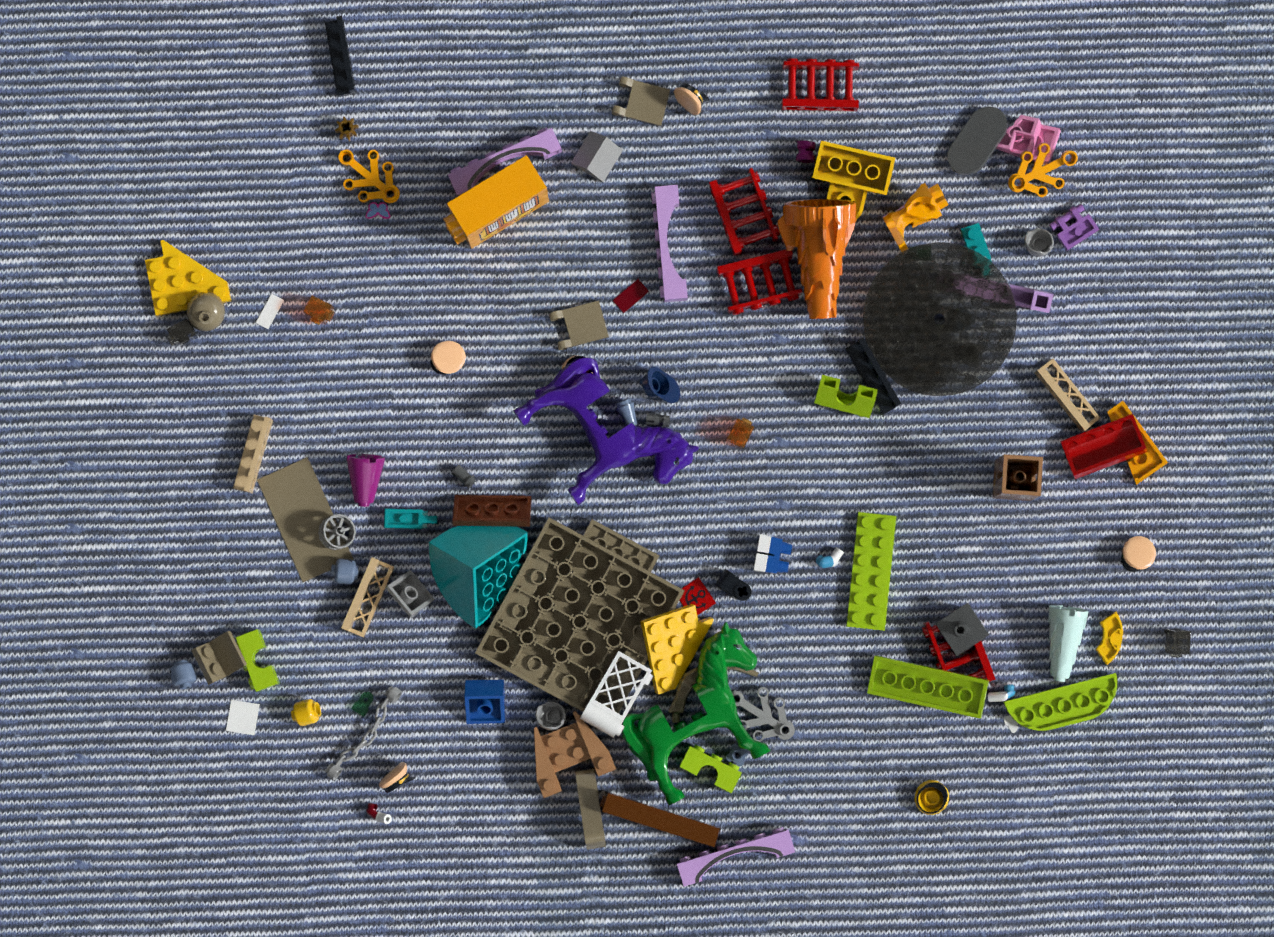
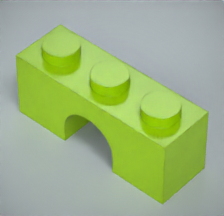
[814,375,877,418]
[236,629,280,692]
[679,744,742,794]

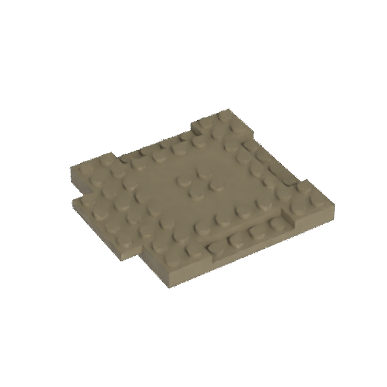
[475,518,685,713]

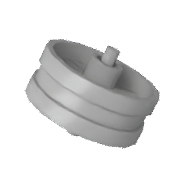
[318,514,356,550]

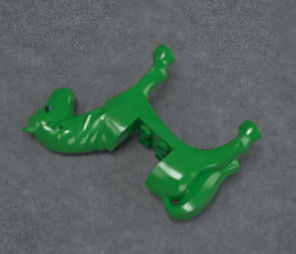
[621,622,770,806]

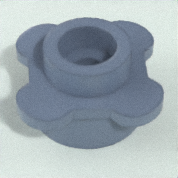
[726,744,749,766]

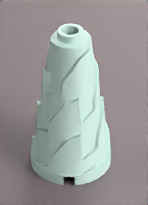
[1048,605,1088,682]

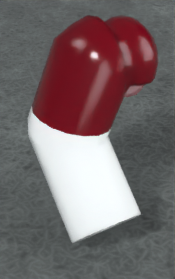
[366,803,391,824]

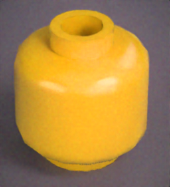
[291,699,321,726]

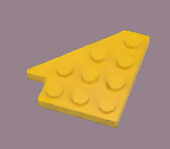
[145,240,231,316]
[641,604,713,695]

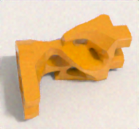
[882,183,948,254]

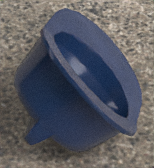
[639,366,680,403]

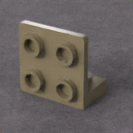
[191,631,247,685]

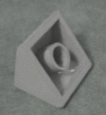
[571,131,623,183]
[386,570,435,618]

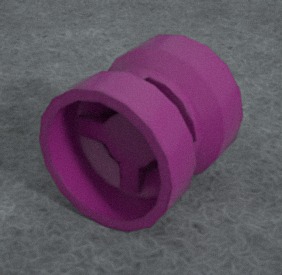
[796,140,816,163]

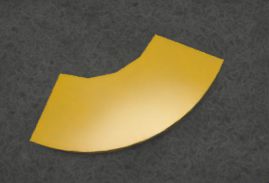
[1095,611,1123,665]

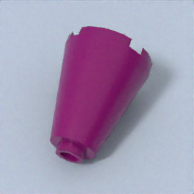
[346,454,385,507]

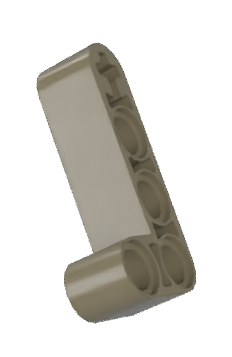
[575,769,606,850]

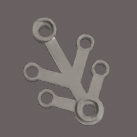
[732,687,795,742]

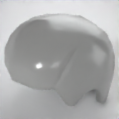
[1024,227,1054,257]
[535,701,566,730]

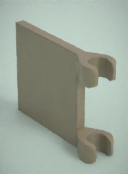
[612,76,670,126]
[549,301,609,351]

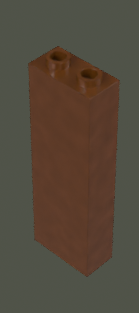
[600,792,720,847]

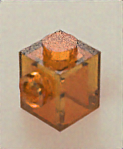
[303,295,335,325]
[726,417,754,449]

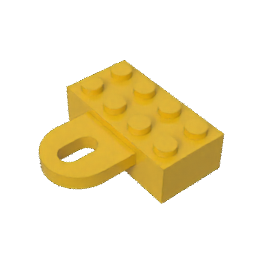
[812,141,896,220]

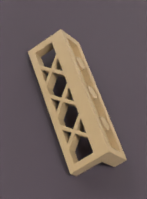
[1035,359,1100,432]
[233,415,273,494]
[341,557,394,638]

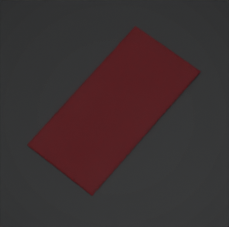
[613,279,649,313]

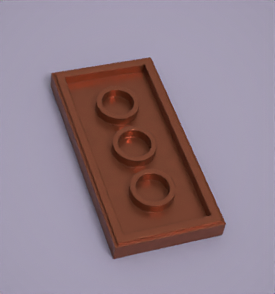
[452,495,531,527]

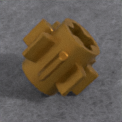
[335,116,359,141]

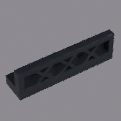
[325,15,357,97]
[845,337,901,415]

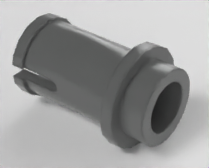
[646,413,670,428]
[451,464,476,488]

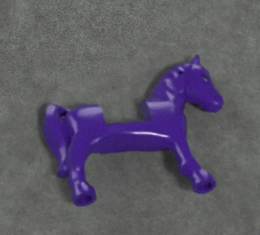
[513,357,699,506]

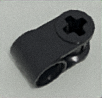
[714,569,752,601]

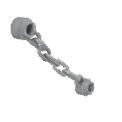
[325,686,402,781]

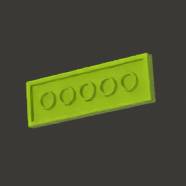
[846,512,896,631]
[867,655,989,719]

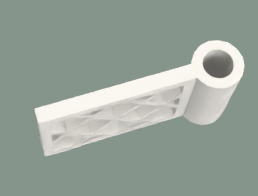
[580,651,653,738]

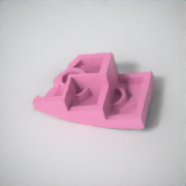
[996,115,1061,165]

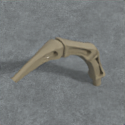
[668,667,759,723]

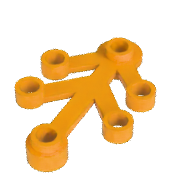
[1008,143,1078,197]
[338,149,400,203]

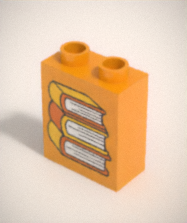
[443,155,549,249]

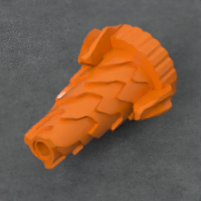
[778,199,856,319]

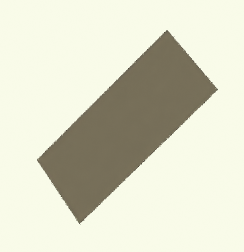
[257,457,354,582]

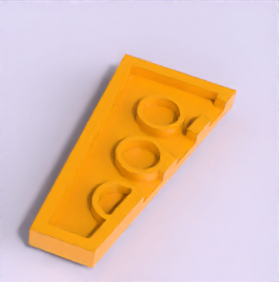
[1107,401,1168,485]

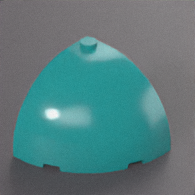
[429,526,528,629]

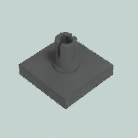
[936,603,990,656]

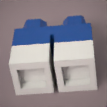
[753,534,792,574]

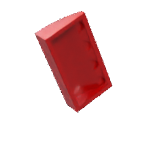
[1060,414,1147,479]

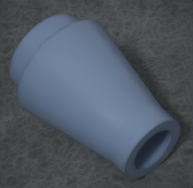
[616,398,638,426]

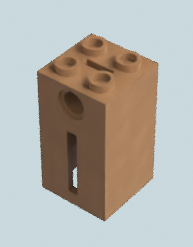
[992,454,1043,501]

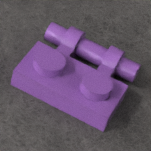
[1049,204,1099,251]

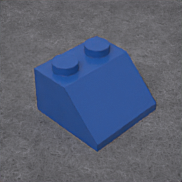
[465,679,505,724]

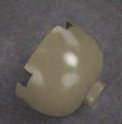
[187,292,225,332]

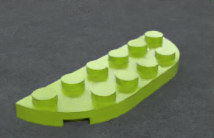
[1003,673,1117,731]

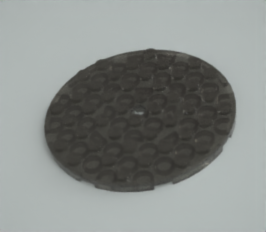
[863,242,1017,396]

